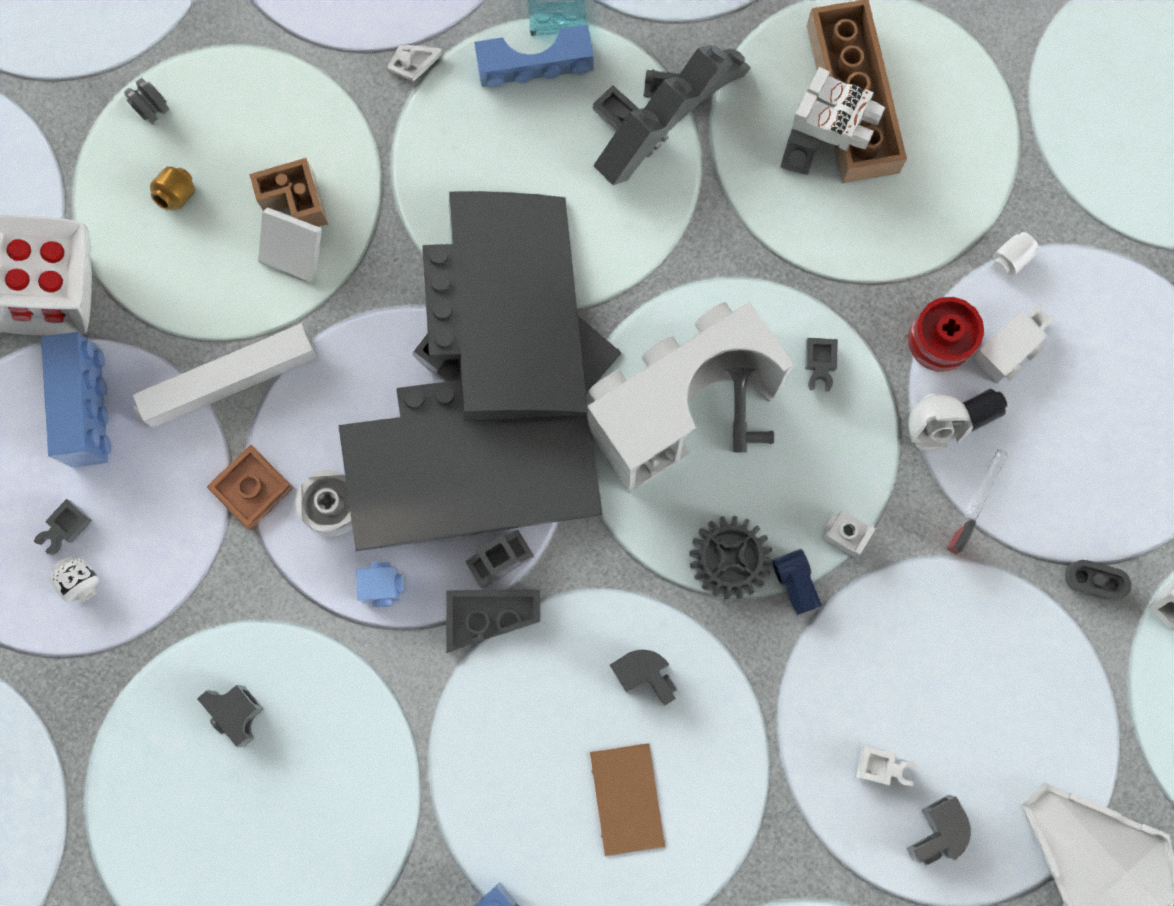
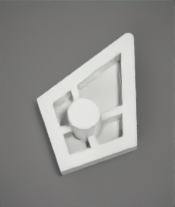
[387,44,443,82]

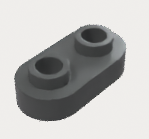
[1065,560,1131,601]

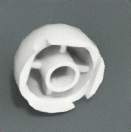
[908,393,973,450]

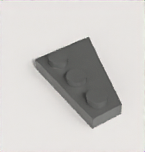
[446,590,540,653]

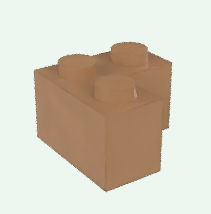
[249,158,329,227]

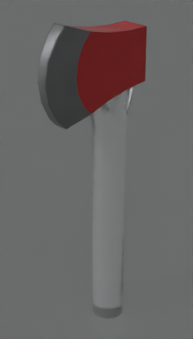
[947,449,1008,554]

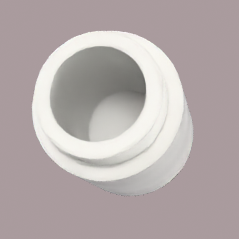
[993,232,1038,276]

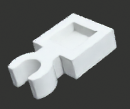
[856,745,917,786]

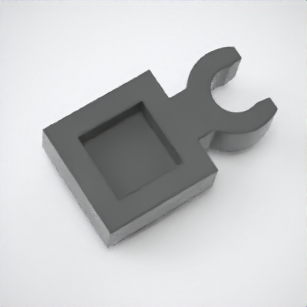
[805,338,838,391]
[34,499,92,555]

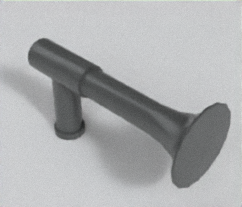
[724,368,774,452]

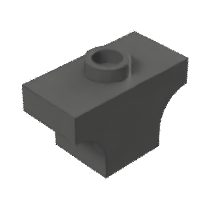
[465,530,534,589]
[197,685,264,747]

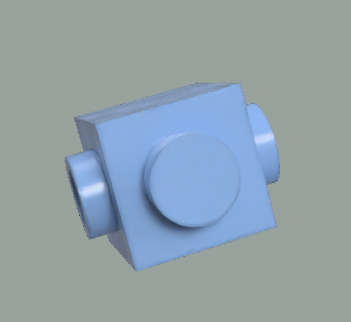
[356,562,404,607]

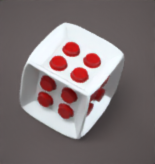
[0,215,92,336]

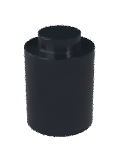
[962,388,1008,432]

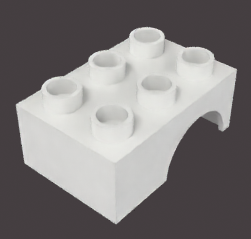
[587,301,794,493]

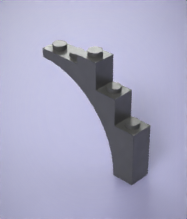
[593,45,751,185]

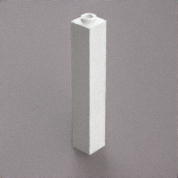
[133,323,319,428]

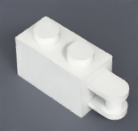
[971,304,1055,383]

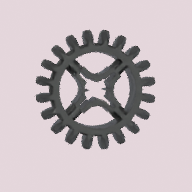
[689,516,773,600]

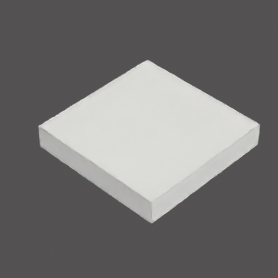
[258,207,322,282]

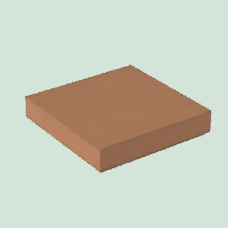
[207,445,294,530]

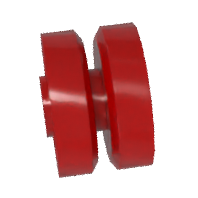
[908,297,984,372]

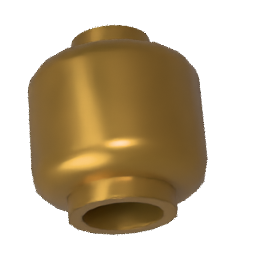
[150,166,195,210]

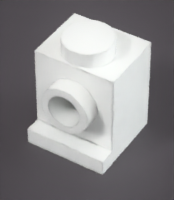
[823,510,876,558]

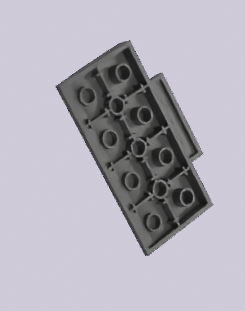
[422,191,588,421]
[338,380,603,552]

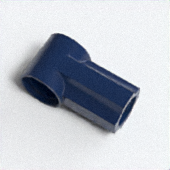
[772,549,822,616]

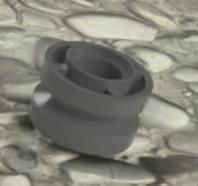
[123,77,170,125]

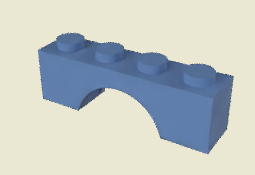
[474,25,594,87]

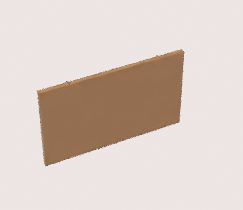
[590,743,665,856]

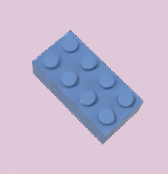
[41,332,111,468]

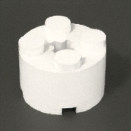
[295,470,353,537]

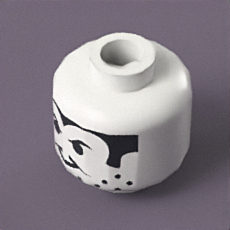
[50,556,99,603]

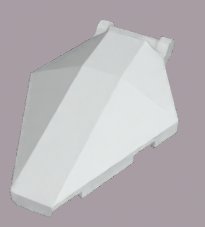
[1022,782,1174,906]

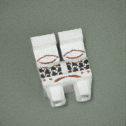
[792,67,885,151]

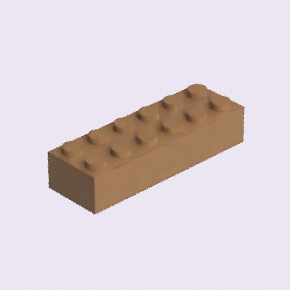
[807,0,907,183]

